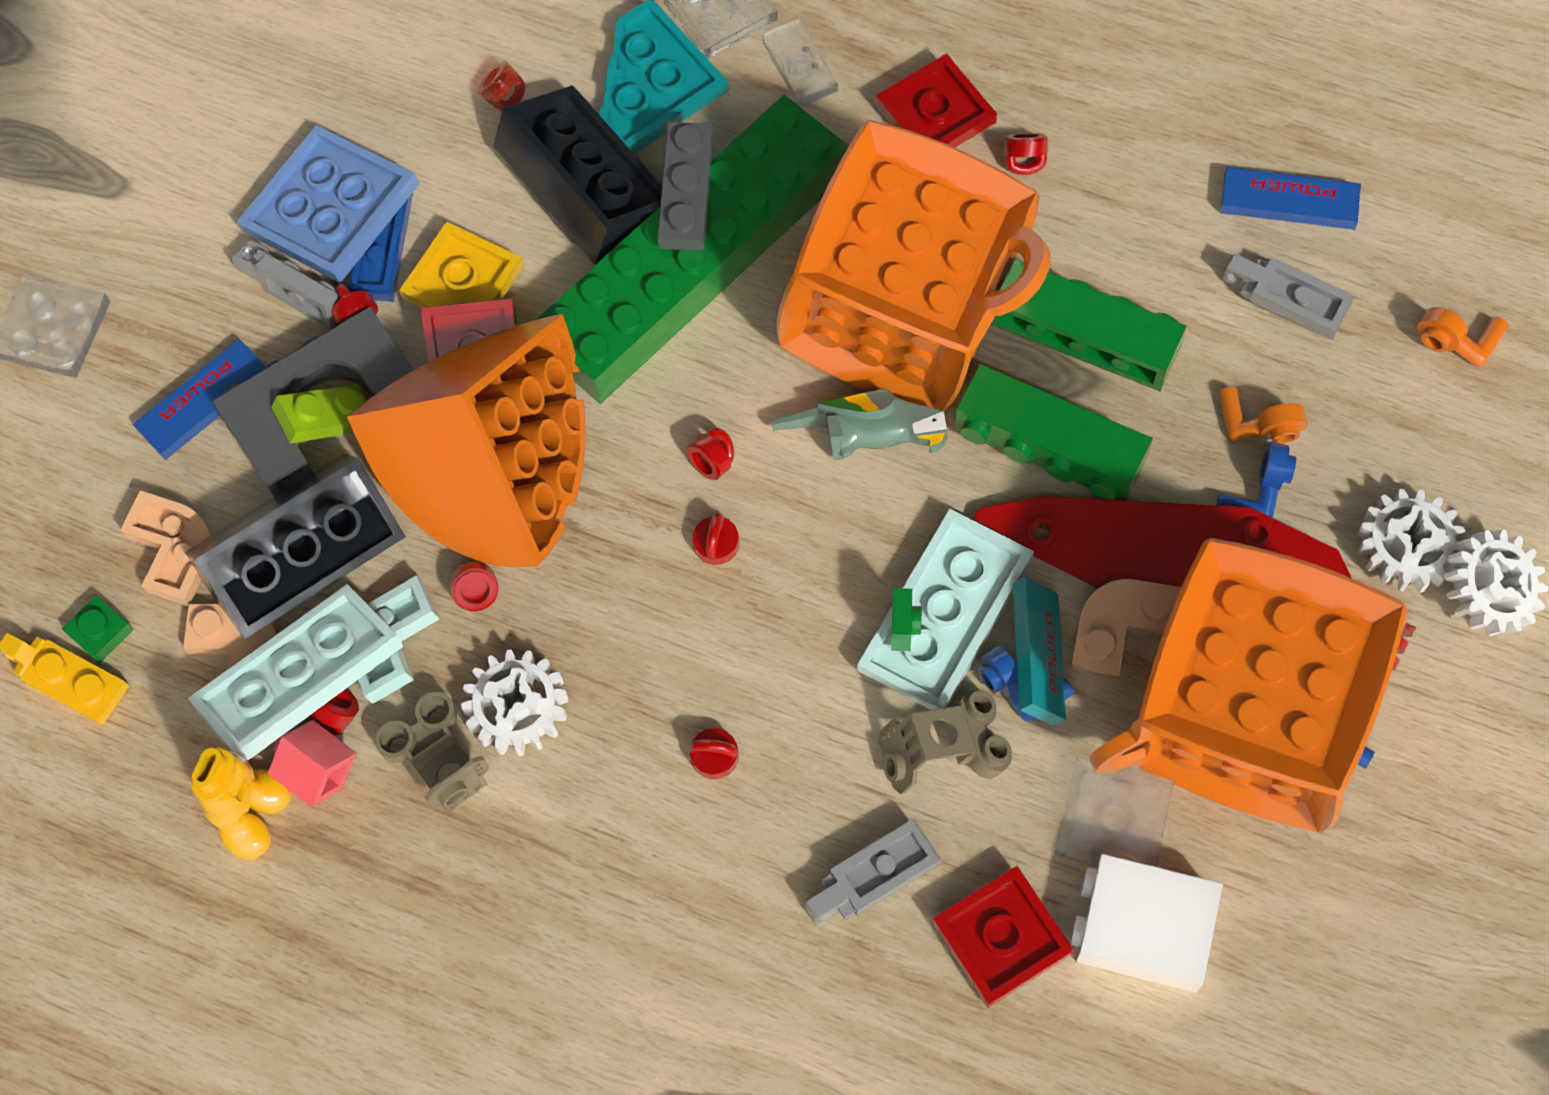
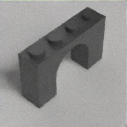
[212,307,414,497]

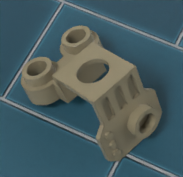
[879,690,1012,794]
[375,692,489,813]

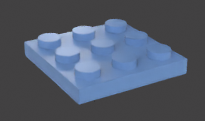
[236,125,420,283]

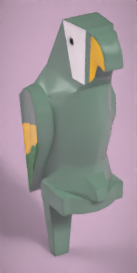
[771,388,948,460]

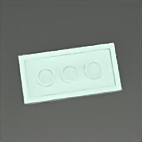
[857,509,1034,710]
[188,584,403,761]

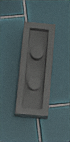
[658,122,714,250]

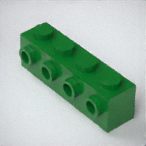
[991,259,1187,392]
[955,364,1153,500]

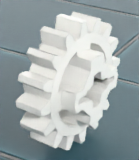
[1357,489,1466,593]
[1444,529,1548,636]
[461,649,569,756]

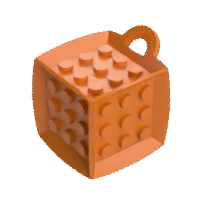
[776,120,1050,412]
[1089,538,1407,832]

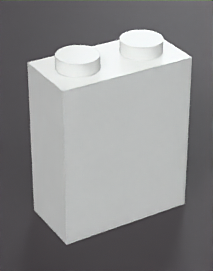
[1070,854,1223,993]

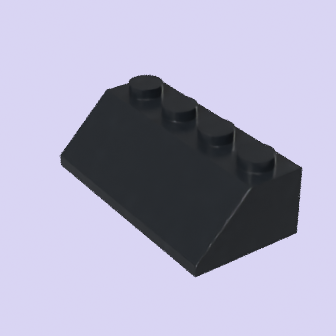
[493,85,662,265]
[184,453,406,639]

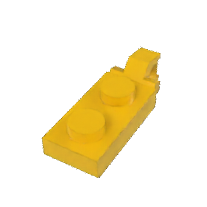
[0,633,129,726]

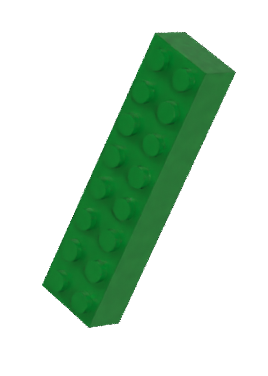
[536,94,849,405]

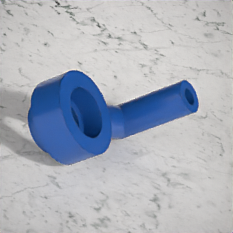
[1216,441,1296,517]
[978,645,1074,722]

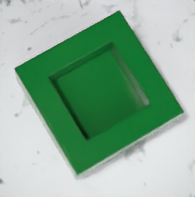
[891,588,922,651]
[62,595,134,664]

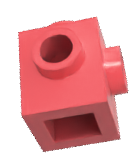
[268,720,357,807]

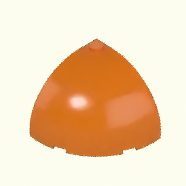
[347,314,586,567]

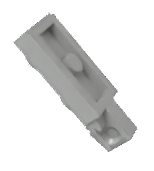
[232,240,340,330]
[1222,254,1355,340]
[806,819,942,925]

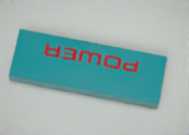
[1013,577,1067,726]

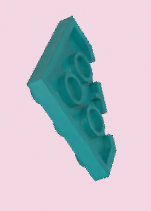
[599,0,729,154]

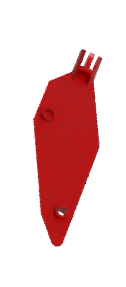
[974,496,1416,670]

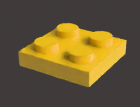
[399,221,524,308]

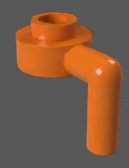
[1417,307,1508,366]
[1218,387,1308,444]

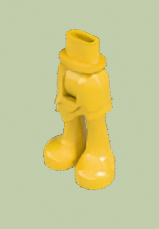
[191,748,292,859]

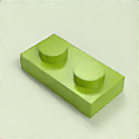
[271,384,367,444]

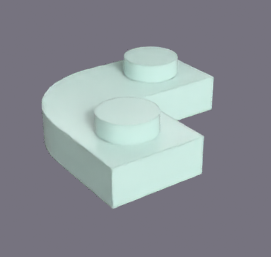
[358,575,440,703]

